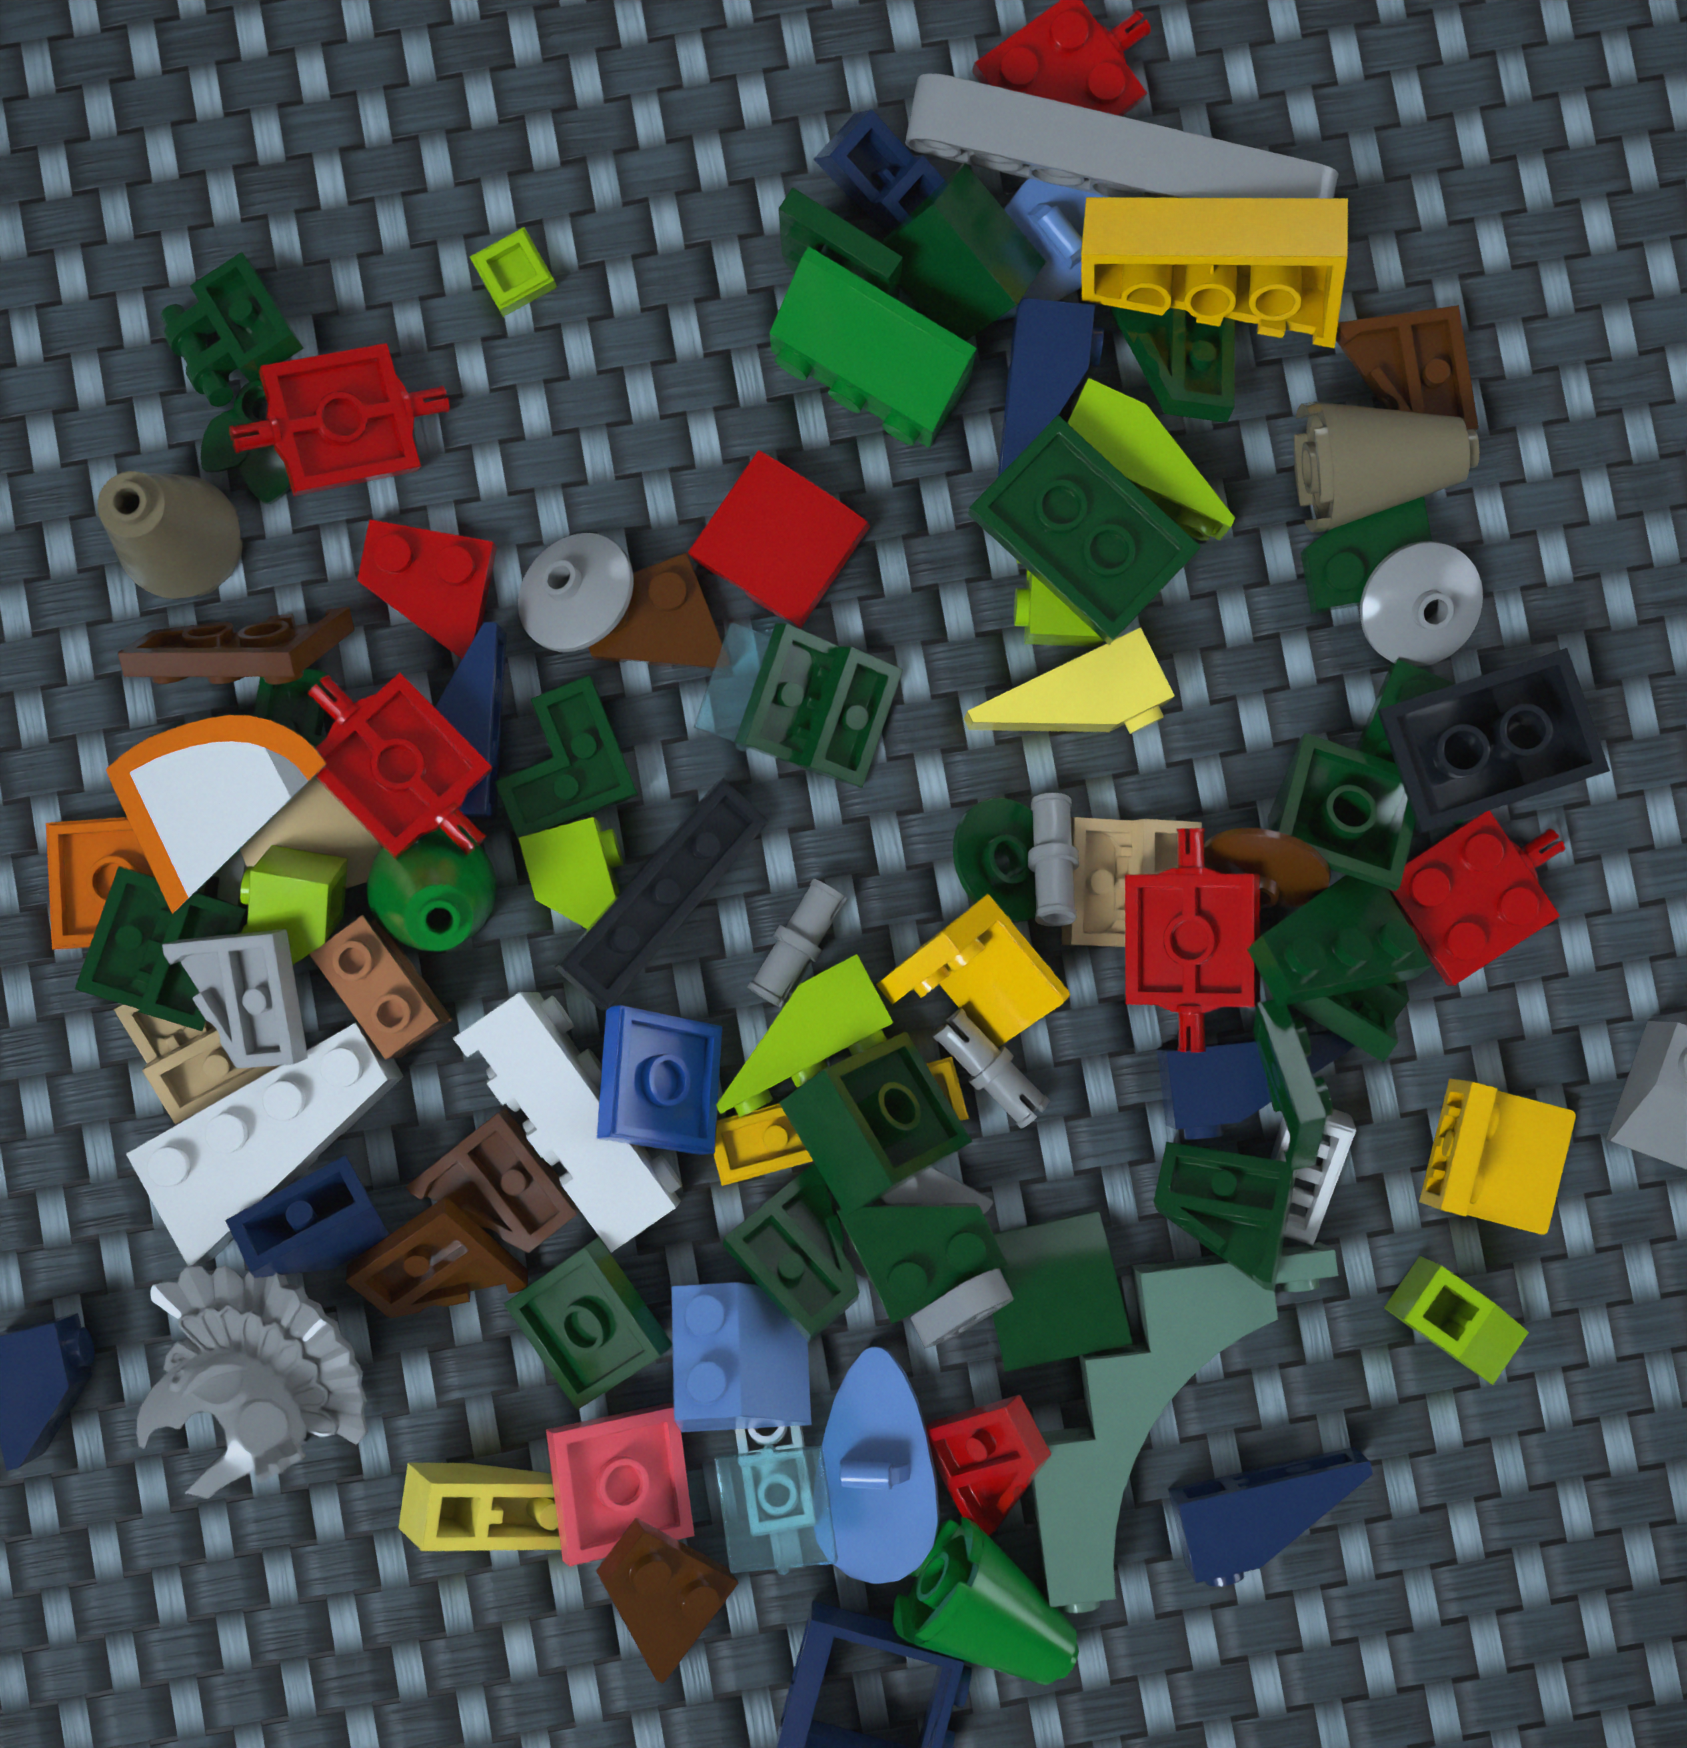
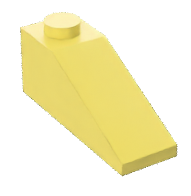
[964,627,1175,734]
[398,1463,561,1551]

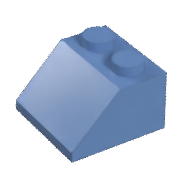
[671,1282,811,1432]

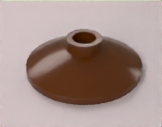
[1204,828,1331,908]

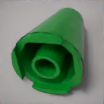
[367,828,497,951]
[893,1517,1079,1685]

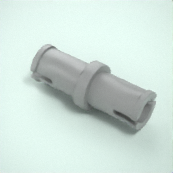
[1028,793,1079,926]
[747,879,848,1009]
[932,1008,1050,1128]

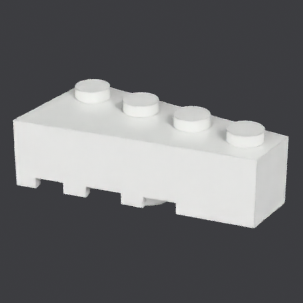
[453,992,682,1253]
[126,1023,404,1267]

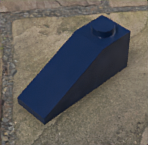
[997,297,1104,478]
[435,622,507,820]
[1157,1030,1356,1139]
[1168,1447,1373,1587]

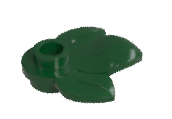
[200,378,291,505]

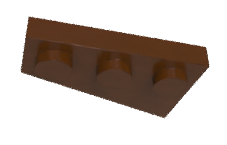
[118,607,355,684]

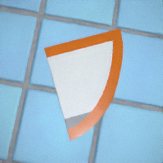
[106,715,326,914]

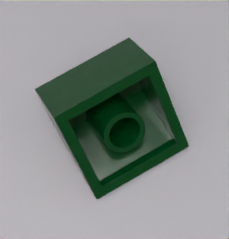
[779,1031,973,1216]

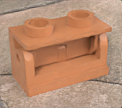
[309,915,453,1060]

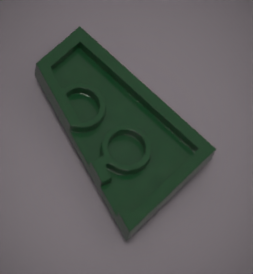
[1247,875,1432,1007]

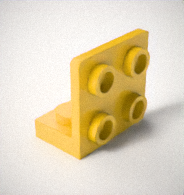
[876,894,1070,1048]
[1419,1078,1576,1235]

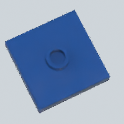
[597,1005,722,1155]

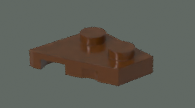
[345,1196,528,1319]

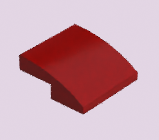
[688,450,870,629]

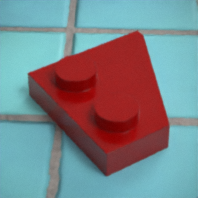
[357,519,497,659]
[926,1395,1051,1542]

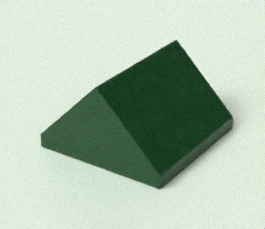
[880,163,1046,341]
[1268,733,1415,891]

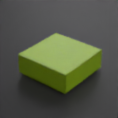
[470,227,557,317]

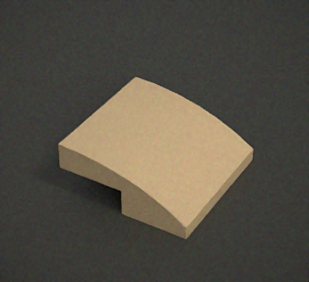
[240,777,382,889]
[1062,817,1202,947]
[114,1004,281,1125]

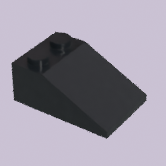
[1378,648,1610,833]

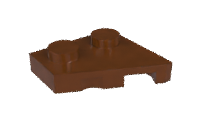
[1336,305,1479,431]
[588,552,731,672]
[406,1108,581,1253]
[596,1518,739,1684]

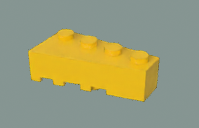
[1081,197,1348,348]

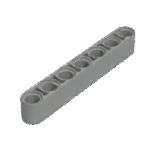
[905,73,1339,198]

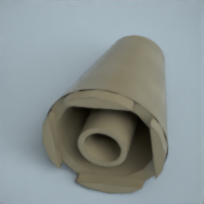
[1294,402,1480,533]
[98,471,243,600]

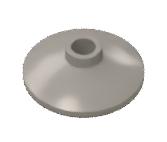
[518,533,634,652]
[1360,541,1483,667]

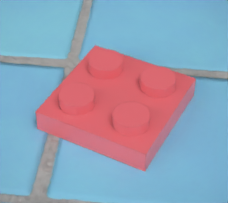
[546,1403,695,1566]

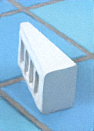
[1270,1109,1356,1245]

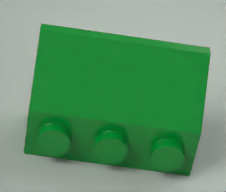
[769,246,977,448]

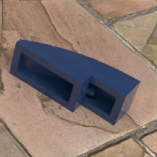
[814,109,945,235]

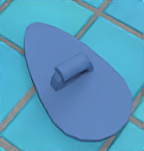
[995,178,1106,321]
[814,1346,940,1584]

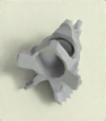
[136,1266,368,1499]

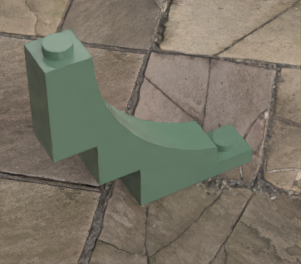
[1031,1242,1338,1613]

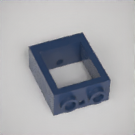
[776,1601,972,1748]

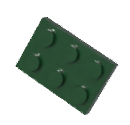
[967,415,1201,645]

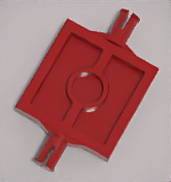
[972,0,1151,116]
[229,343,450,497]
[308,673,492,860]
[1388,810,1565,986]
[1125,828,1260,1052]

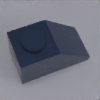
[225,1155,390,1278]
[0,1313,94,1471]

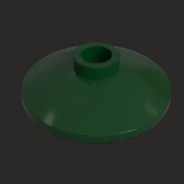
[953,798,1036,923]

